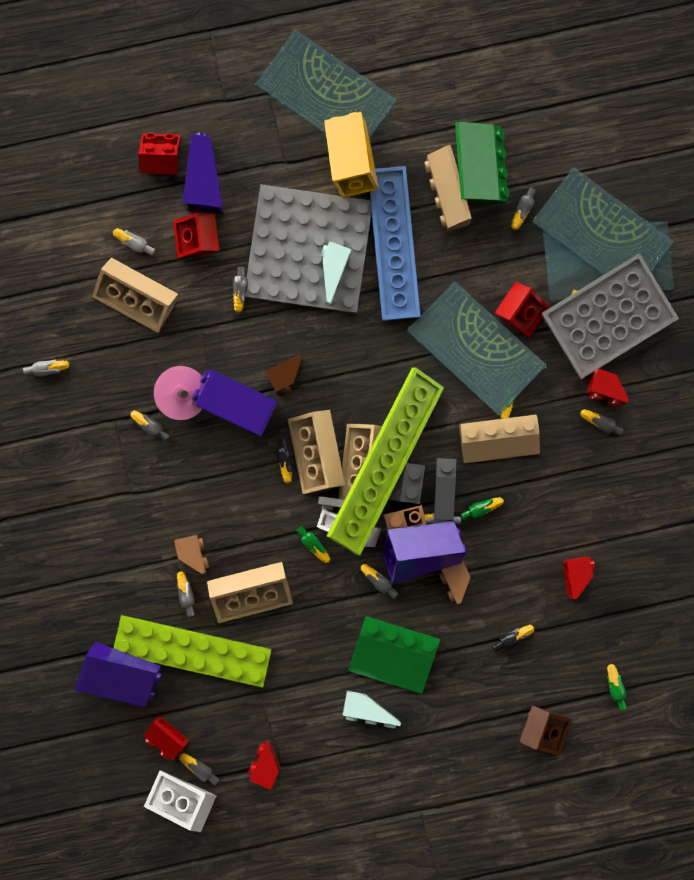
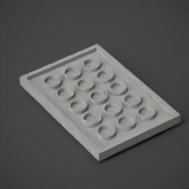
[541,253,679,379]

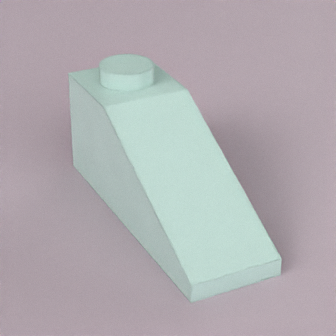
[321,241,351,306]

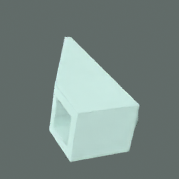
[343,691,401,728]

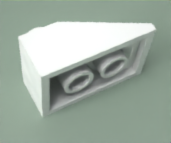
[144,771,216,832]

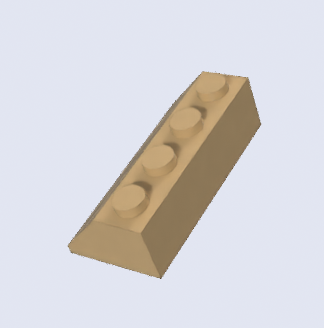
[424,145,472,231]
[92,258,178,333]
[288,410,345,494]
[459,415,540,463]
[339,424,382,500]
[207,562,293,623]

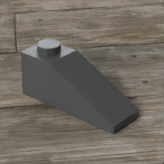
[434,458,456,521]

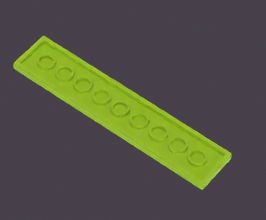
[327,368,444,555]

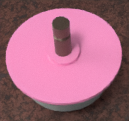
[154,366,202,420]

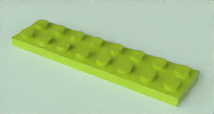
[114,615,272,687]

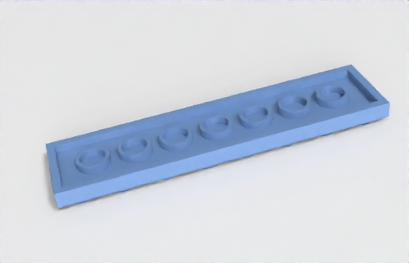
[370,166,420,321]

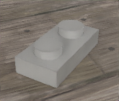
[318,496,345,510]

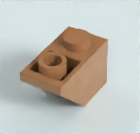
[384,505,426,531]
[174,535,209,574]
[439,561,470,604]

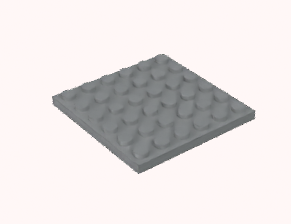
[245,184,372,314]

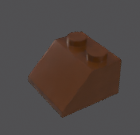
[265,354,303,396]
[520,706,572,756]

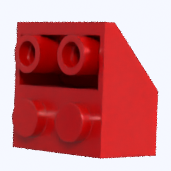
[138,133,180,175]
[585,369,629,408]
[248,740,280,790]

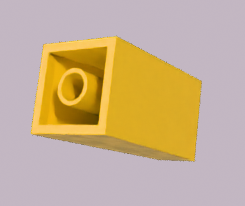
[324,112,379,198]

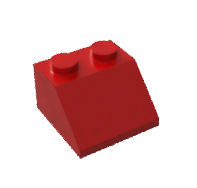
[173,212,219,258]
[495,282,550,338]
[562,557,595,599]
[143,716,189,761]

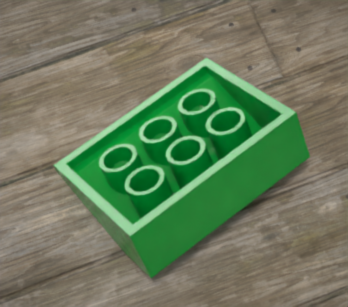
[455,122,509,206]
[348,615,440,694]

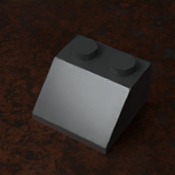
[388,463,425,505]

